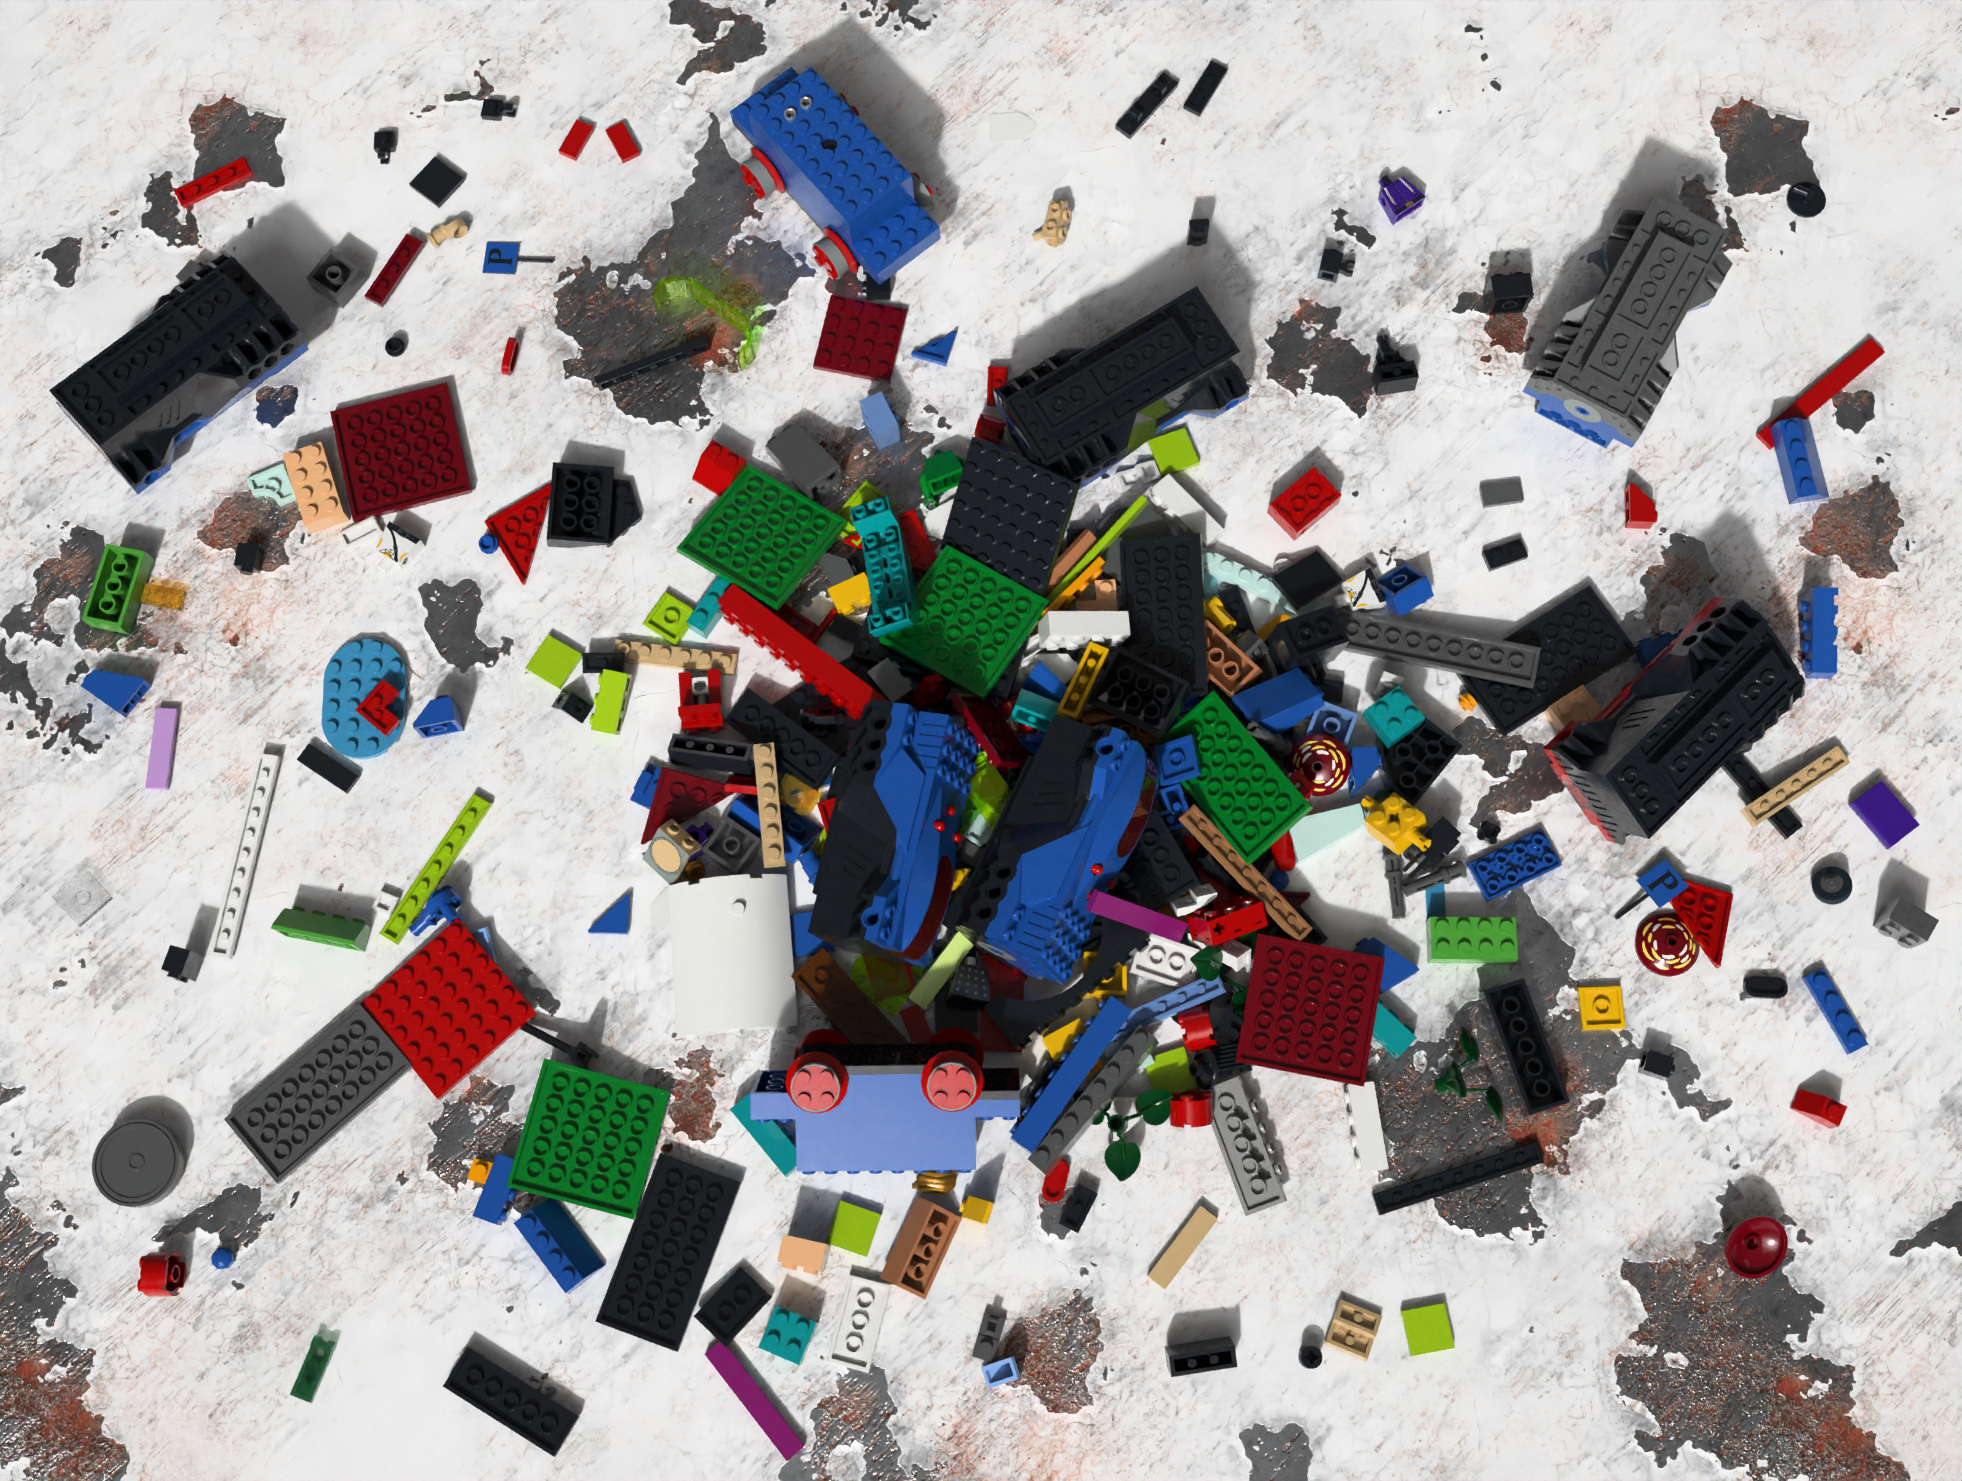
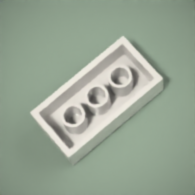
[1038,611,1131,650]

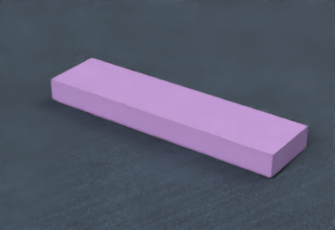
[145,708,179,790]

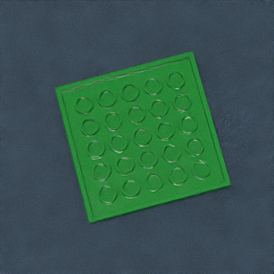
[677,464,848,611]
[879,545,1050,701]
[506,1058,670,1220]

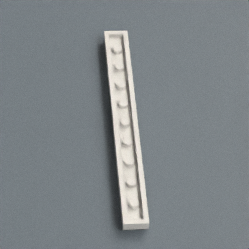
[208,753,281,960]

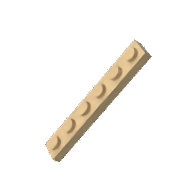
[613,639,738,676]
[753,742,786,868]
[1740,746,1851,828]

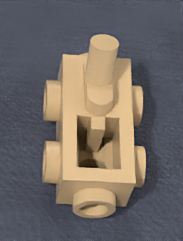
[1032,199,1071,248]

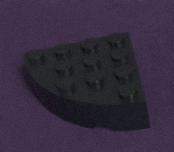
[1375,715,1463,806]

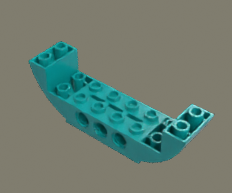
[850,495,921,638]

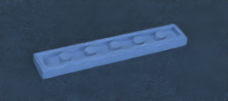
[1109,976,1226,1044]

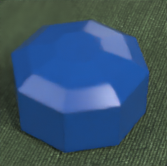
[1268,870,1290,891]
[211,1248,235,1269]

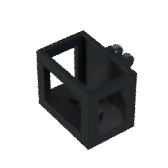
[1264,605,1350,682]

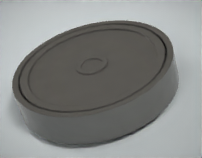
[1094,507,1173,586]
[92,1119,185,1208]

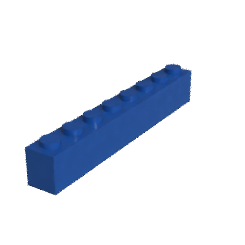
[1009,995,1133,1154]

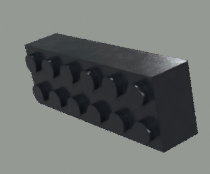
[1478,978,1570,1118]

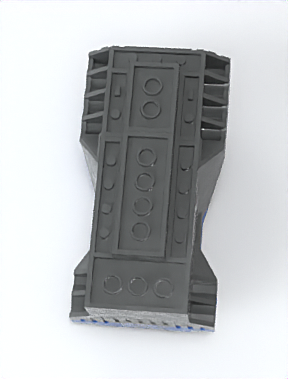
[1522,195,1733,449]

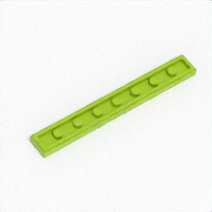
[1046,495,1148,604]
[379,793,493,945]

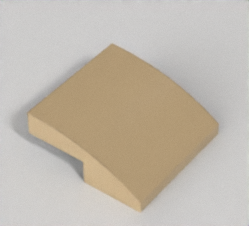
[1324,1299,1382,1362]

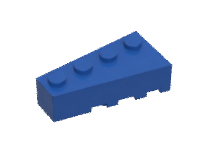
[1798,587,1838,679]

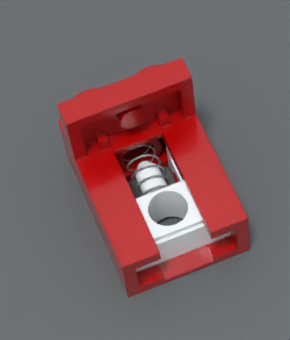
[678,669,725,736]

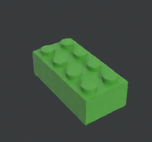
[82,544,154,635]
[1426,917,1518,964]

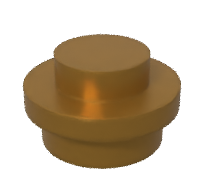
[684,860,705,881]

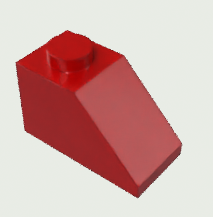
[1624,483,1658,529]
[1790,1089,1847,1129]

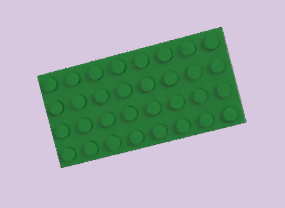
[1153,690,1313,865]

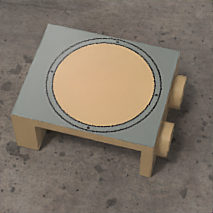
[642,819,702,885]

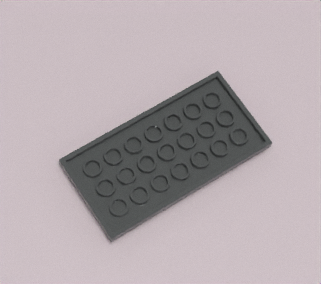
[224,1003,412,1184]

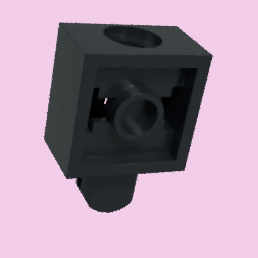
[1402,816,1461,879]

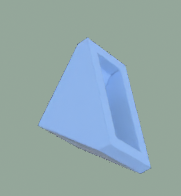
[981,1356,1021,1389]

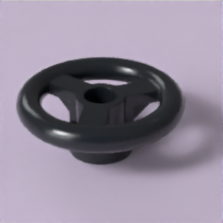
[1189,1047,1219,1090]

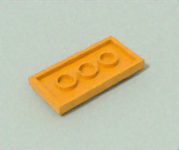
[1038,556,1105,623]

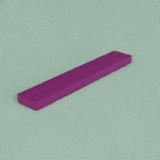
[1086,889,1188,943]
[705,1342,805,1461]

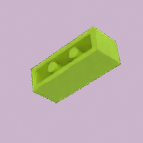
[590,669,632,735]

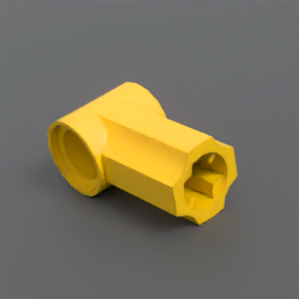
[1205,596,1236,635]

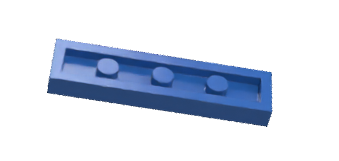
[1802,968,1868,1055]

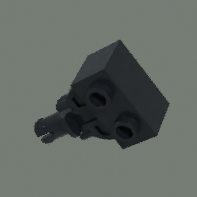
[1371,335,1419,396]

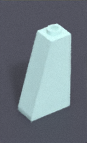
[1287,803,1367,865]

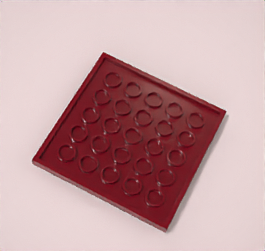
[330,382,473,522]
[1234,933,1385,1087]

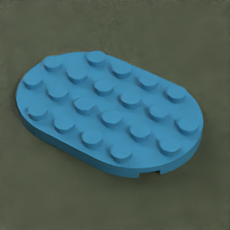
[322,639,408,759]

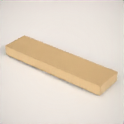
[1147,1205,1218,1290]

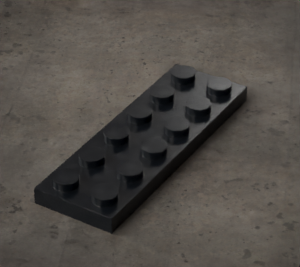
[724,688,842,791]
[443,1347,580,1457]

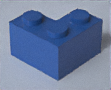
[1156,783,1189,832]

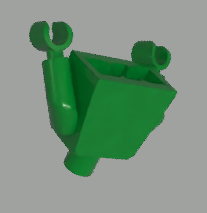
[919,449,966,510]

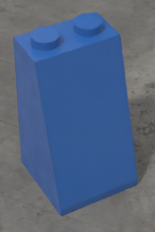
[1231,667,1325,747]

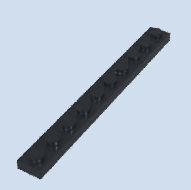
[1218,585,1299,772]

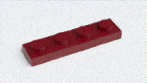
[364,233,425,308]

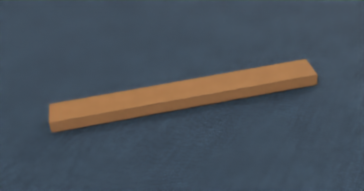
[1178,804,1313,941]

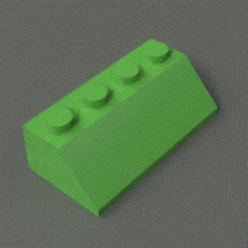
[271,906,371,952]

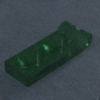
[290,1335,337,1403]

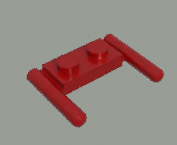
[768,604,838,645]

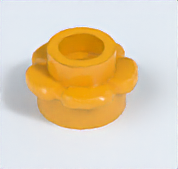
[1458,692,1477,711]

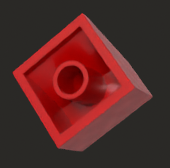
[692,439,747,497]

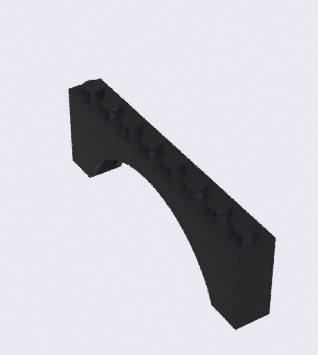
[983,916,1151,1051]

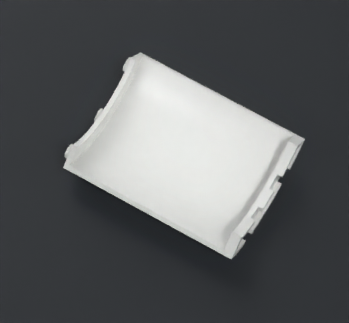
[668,874,798,1041]

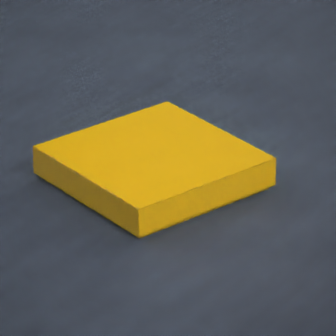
[1576,985,1626,1031]

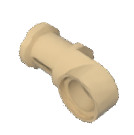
[426,219,468,248]

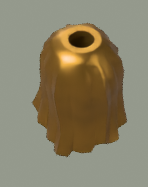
[912,1170,957,1194]

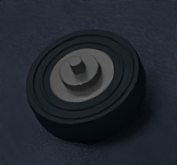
[1812,866,1853,905]

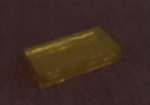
[140,583,187,611]

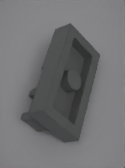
[972,1313,1006,1363]

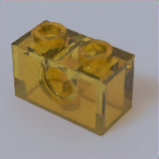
[778,772,822,816]

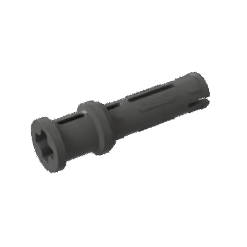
[1247,722,1293,757]
[1382,854,1406,919]
[1402,860,1467,897]

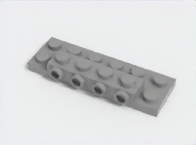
[1199,1076,1287,1216]

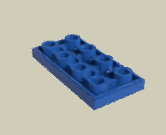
[1467,828,1562,902]

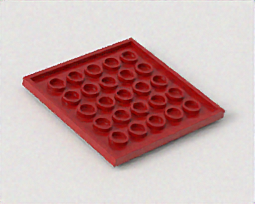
[360,918,538,1100]

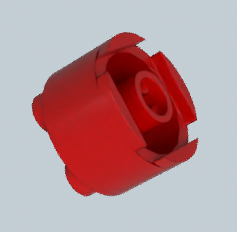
[973,413,1007,446]
[1177,1003,1217,1052]
[1169,1088,1213,1128]
[137,1251,186,1297]

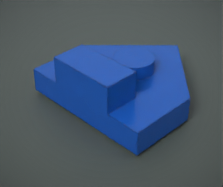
[630,763,661,810]

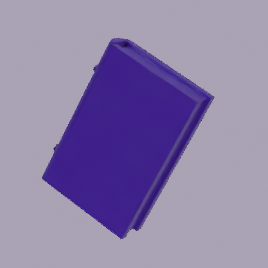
[1849,781,1920,849]

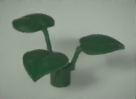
[1190,929,1263,1019]
[1435,1026,1503,1123]
[1073,1089,1174,1181]

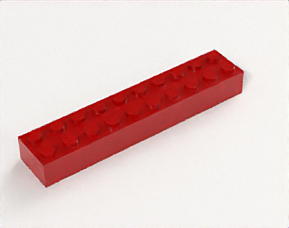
[717,583,890,720]

